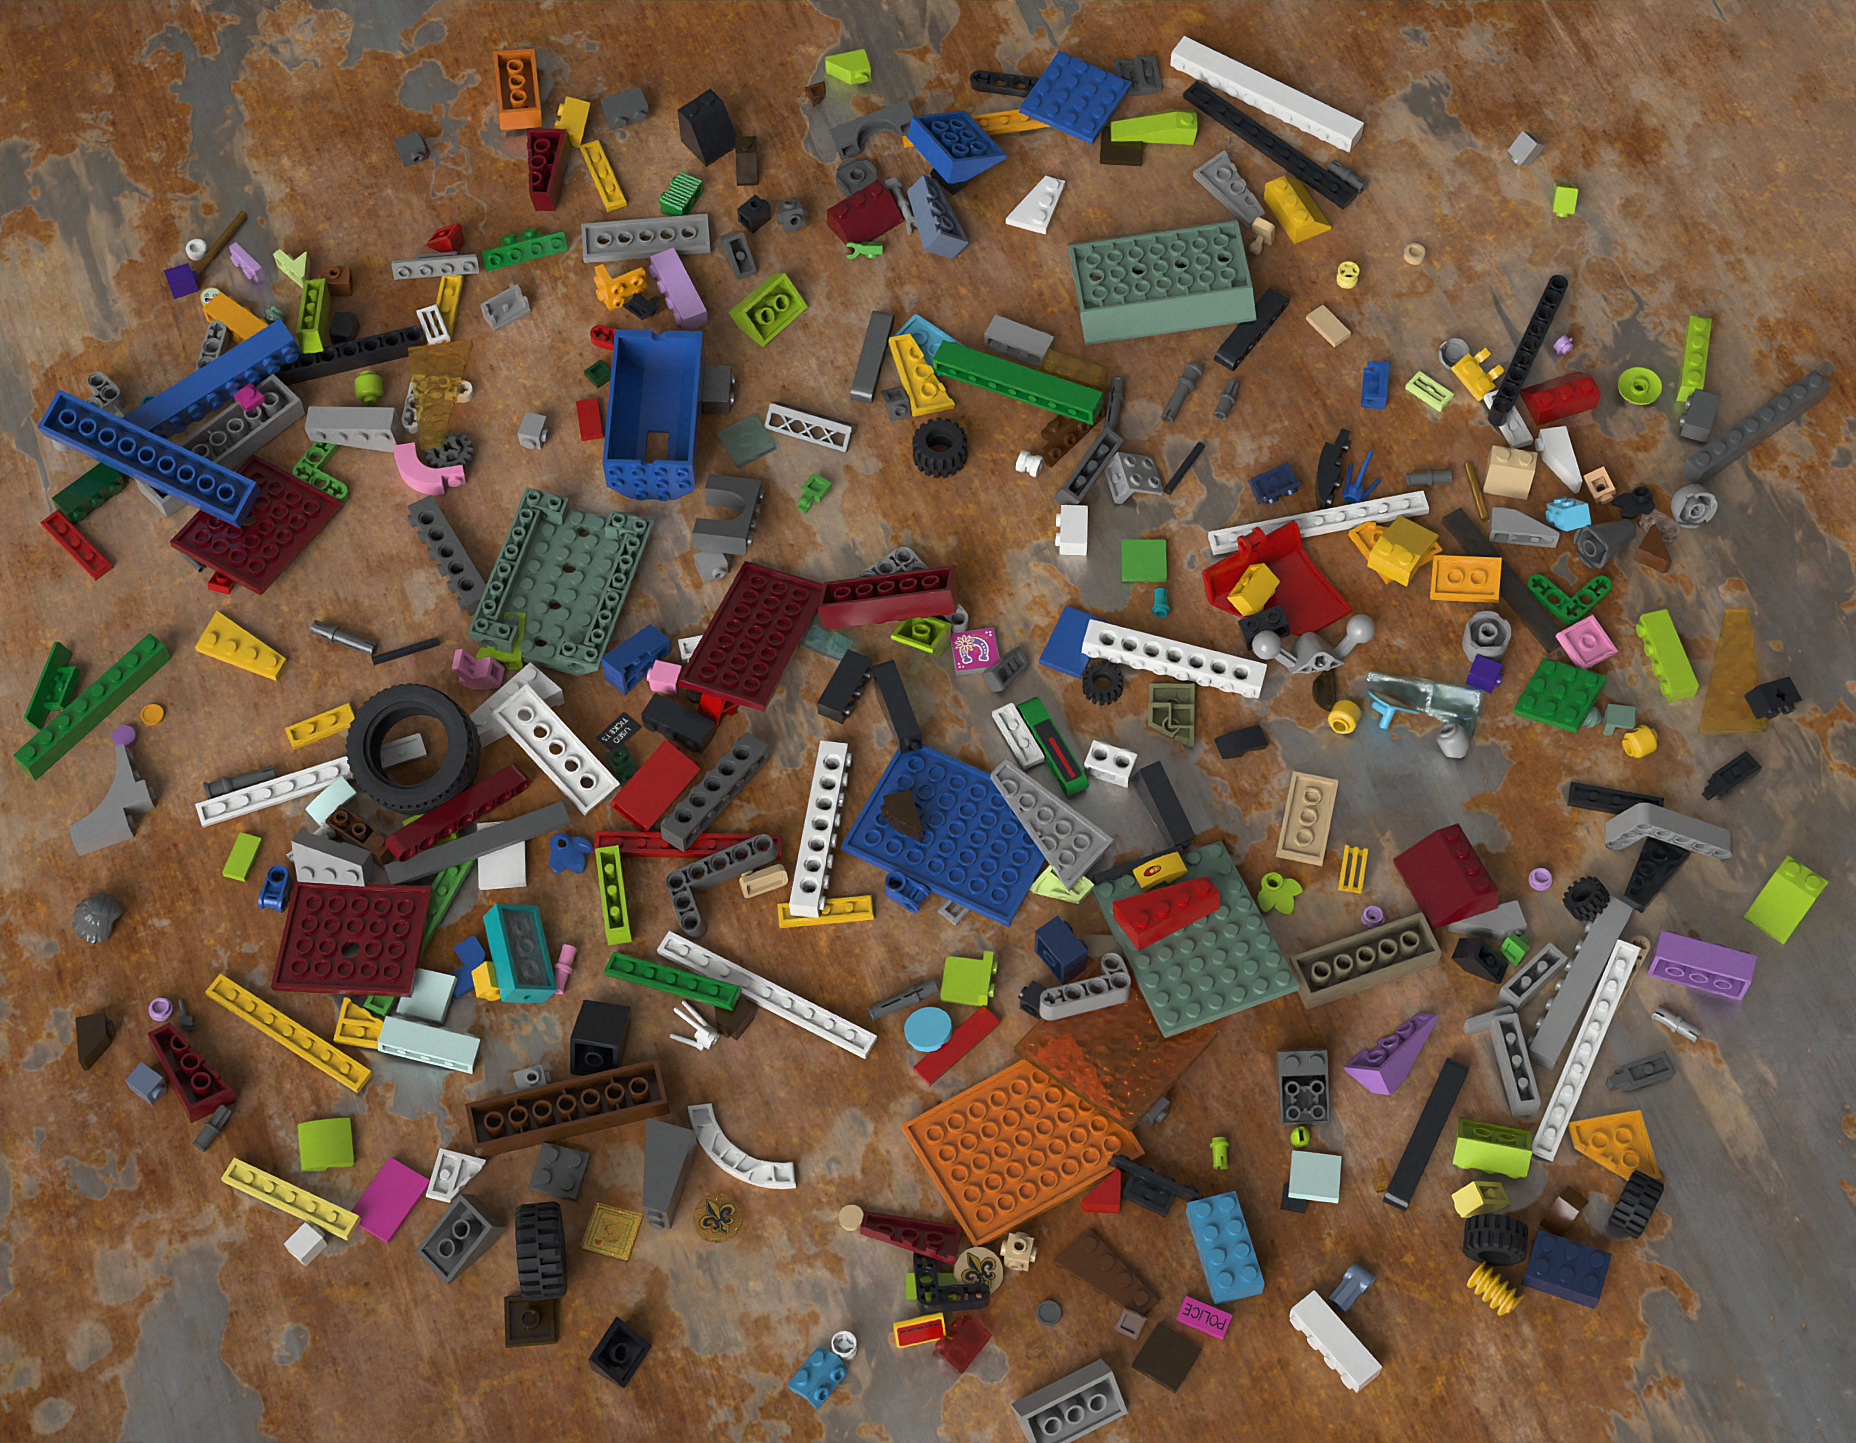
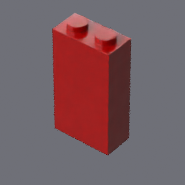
[609,739,701,832]

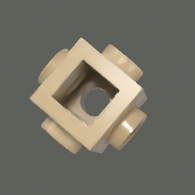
[1000,1232,1038,1271]

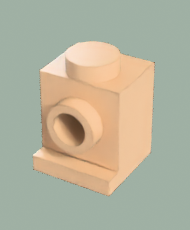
[1583,466,1616,504]

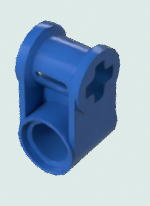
[258,865,293,913]
[885,871,931,913]

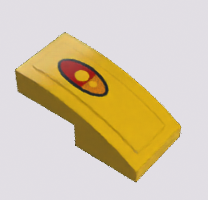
[1132,852,1189,892]

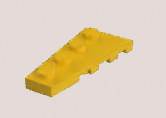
[888,333,955,417]
[195,611,287,681]

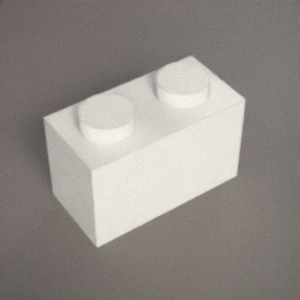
[1055,505,1088,555]

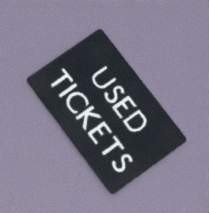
[596,712,641,753]

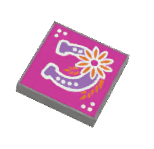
[950,627,1001,676]

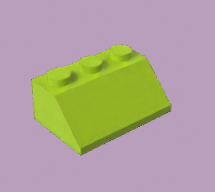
[728,273,808,347]
[1452,1118,1532,1179]

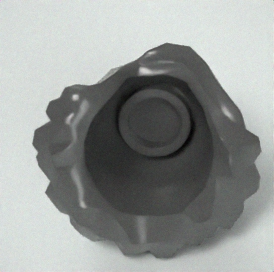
[72,892,123,944]

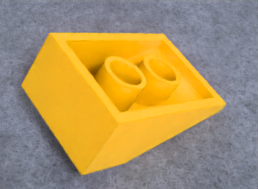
[1367,515,1439,587]

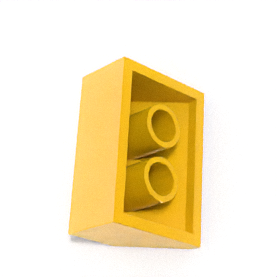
[1263,176,1331,244]

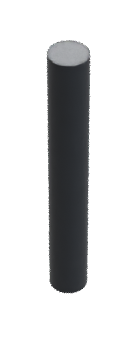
[1163,442,1205,495]
[371,637,440,666]

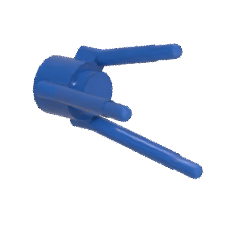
[1341,450,1381,504]

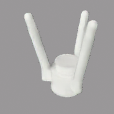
[670,1000,720,1051]

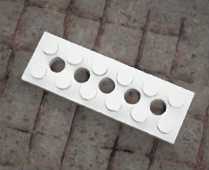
[492,684,620,815]

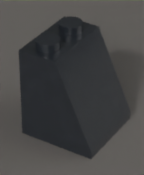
[677,88,737,167]
[570,1000,631,1076]

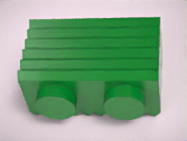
[659,171,704,217]

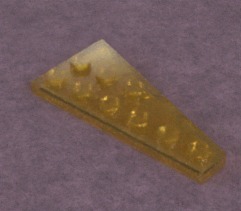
[408,339,473,450]
[1697,608,1768,734]

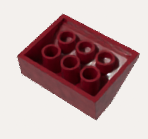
[1393,823,1499,930]

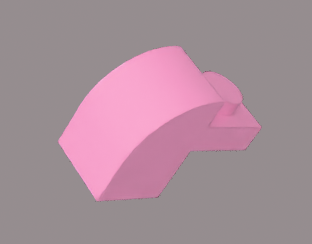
[451,649,505,690]

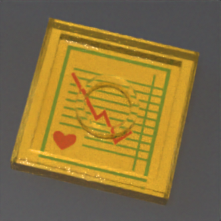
[580,1202,644,1263]

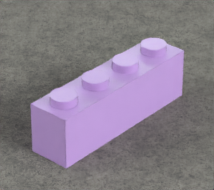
[649,248,708,331]

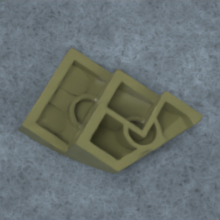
[1148,683,1195,747]

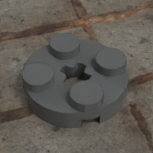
[836,158,877,197]

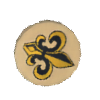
[953,1247,1003,1298]

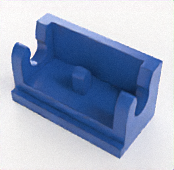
[1361,361,1390,410]

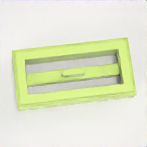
[1405,371,1454,412]

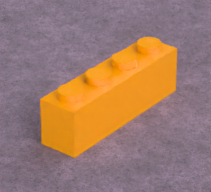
[203,292,269,344]

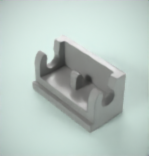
[481,284,531,332]

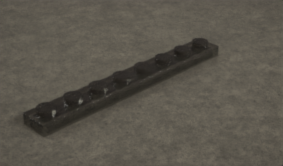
[1442,508,1562,654]

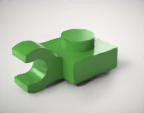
[846,241,883,259]
[798,473,832,513]

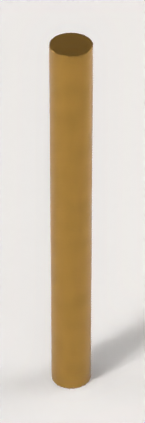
[192,210,248,276]

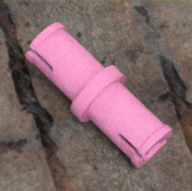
[553,944,577,994]

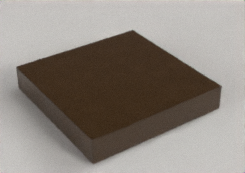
[1100,126,1143,166]
[504,1295,557,1348]
[1132,1323,1202,1394]

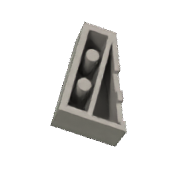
[291,827,374,886]

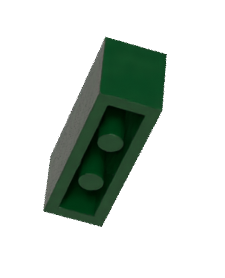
[52,462,126,525]

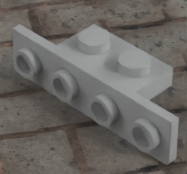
[391,252,480,280]

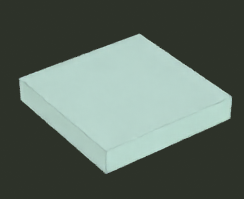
[396,968,457,1024]
[1288,1150,1342,1203]

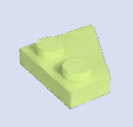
[1030,865,1095,904]

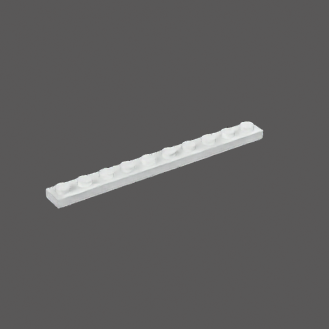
[1208,490,1429,555]
[195,733,427,828]
[657,931,877,1059]
[1532,939,1641,1162]

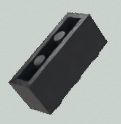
[817,649,873,724]
[641,693,716,754]

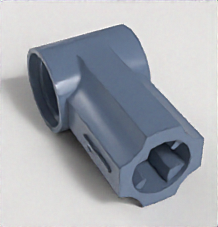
[1328,1262,1376,1314]

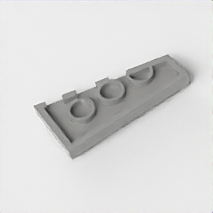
[1193,150,1265,228]

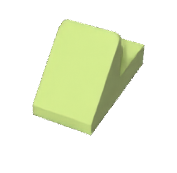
[273,249,310,288]

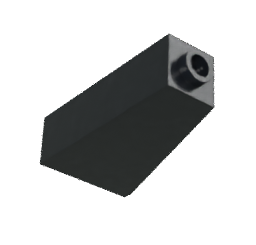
[872,660,923,755]
[1131,761,1196,849]

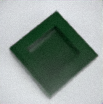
[584,359,611,389]

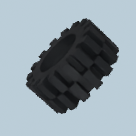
[1082,661,1124,706]
[1563,876,1610,921]

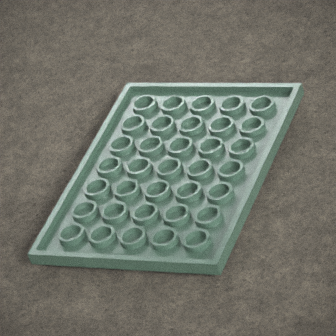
[1091,841,1299,1038]

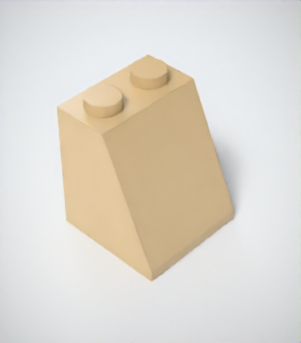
[1483,446,1537,500]

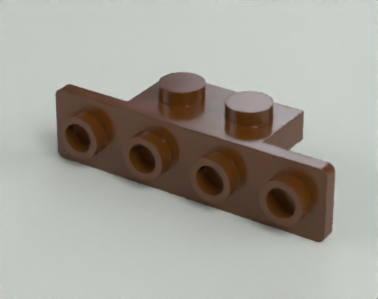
[1040,403,1106,467]

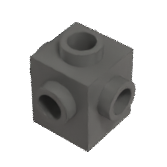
[776,197,808,231]

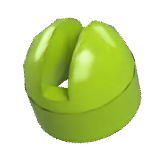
[1290,1126,1311,1148]

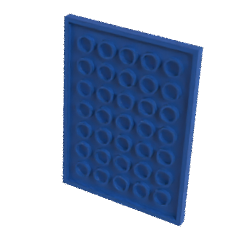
[841,744,1046,927]

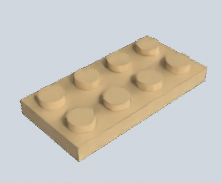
[1276,771,1339,866]

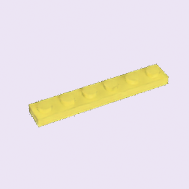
[221,1158,361,1241]

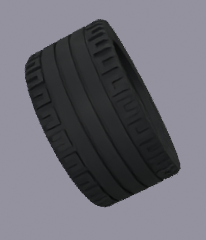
[345,683,482,816]

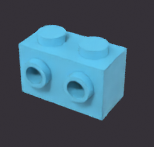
[1546,497,1591,531]

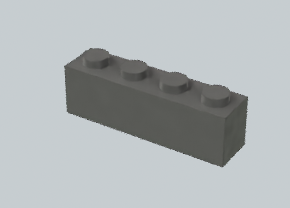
[1053,427,1124,505]

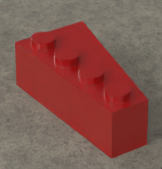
[1113,876,1220,951]

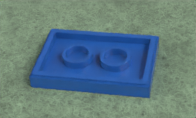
[1039,606,1107,679]

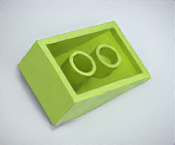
[1744,855,1829,944]

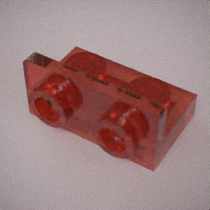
[932,1315,993,1375]

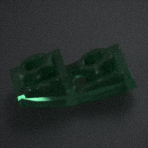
[605,745,638,789]

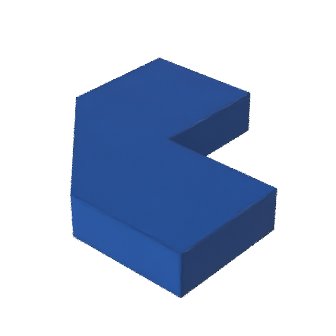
[449,935,487,999]

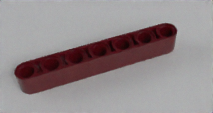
[385,763,531,862]

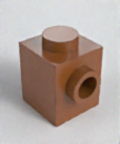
[320,266,354,296]

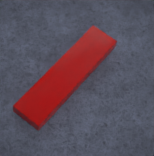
[40,510,113,581]
[913,1005,1000,1086]

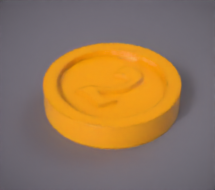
[140,704,164,726]

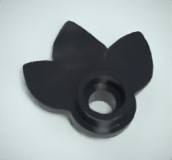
[1611,487,1655,519]

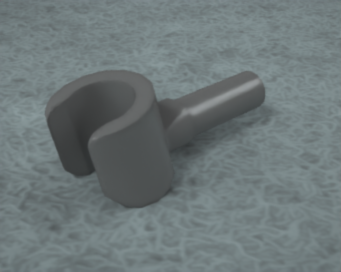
[178,999,195,1030]

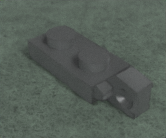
[1606,1051,1676,1091]

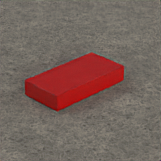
[576,398,603,441]

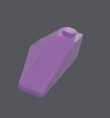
[1344,1013,1438,1095]

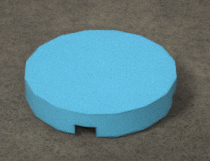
[904,1007,953,1052]

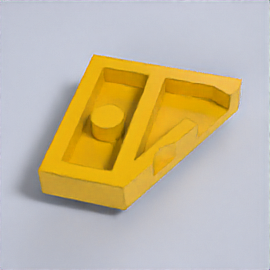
[333,997,384,1049]

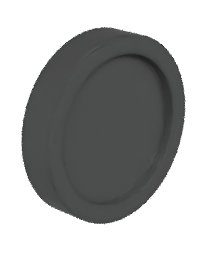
[1036,1300,1061,1326]

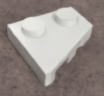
[426,1148,486,1203]

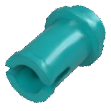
[1152,588,1170,618]

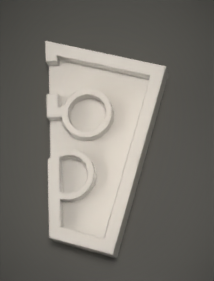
[1006,176,1065,234]

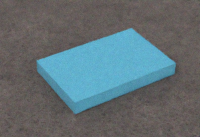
[889,313,966,379]

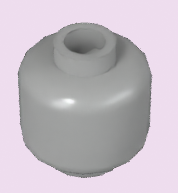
[1437,723,1471,758]

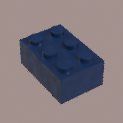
[1521,1230,1612,1309]

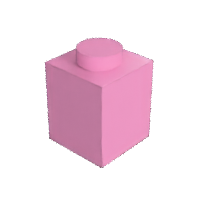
[647,660,683,696]

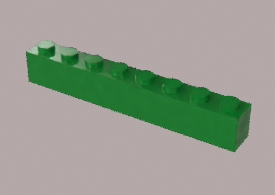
[932,340,1103,425]
[13,633,171,781]

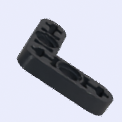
[913,1252,990,1313]

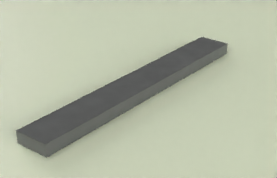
[384,801,571,885]

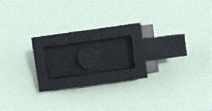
[1702,751,1762,801]

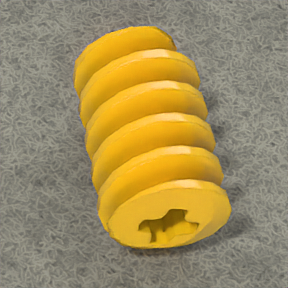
[1467,1261,1525,1316]

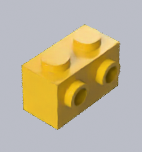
[554,96,590,148]
[1227,563,1280,616]

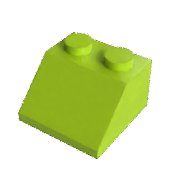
[891,616,951,657]

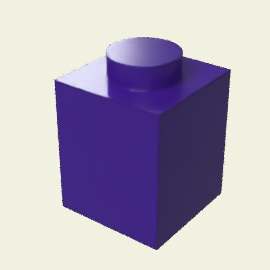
[164,263,200,299]
[1466,655,1504,694]

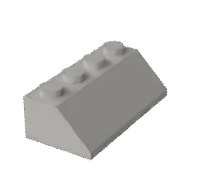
[1011,1359,1128,1443]

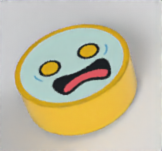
[200,287,220,307]

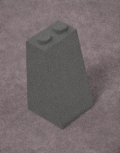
[643,1118,698,1230]

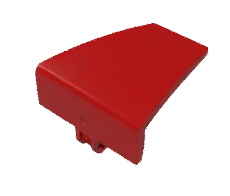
[1202,520,1352,636]

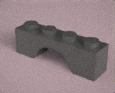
[830,99,914,160]

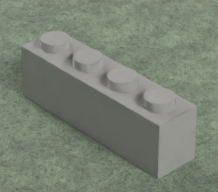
[1489,1013,1541,1117]

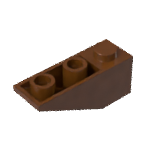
[325,805,395,870]

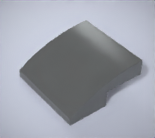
[1112,55,1162,96]

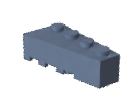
[907,175,969,259]

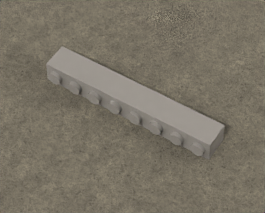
[1526,896,1634,1071]

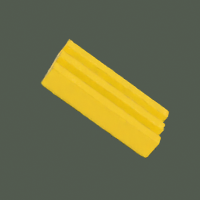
[1338,845,1368,894]

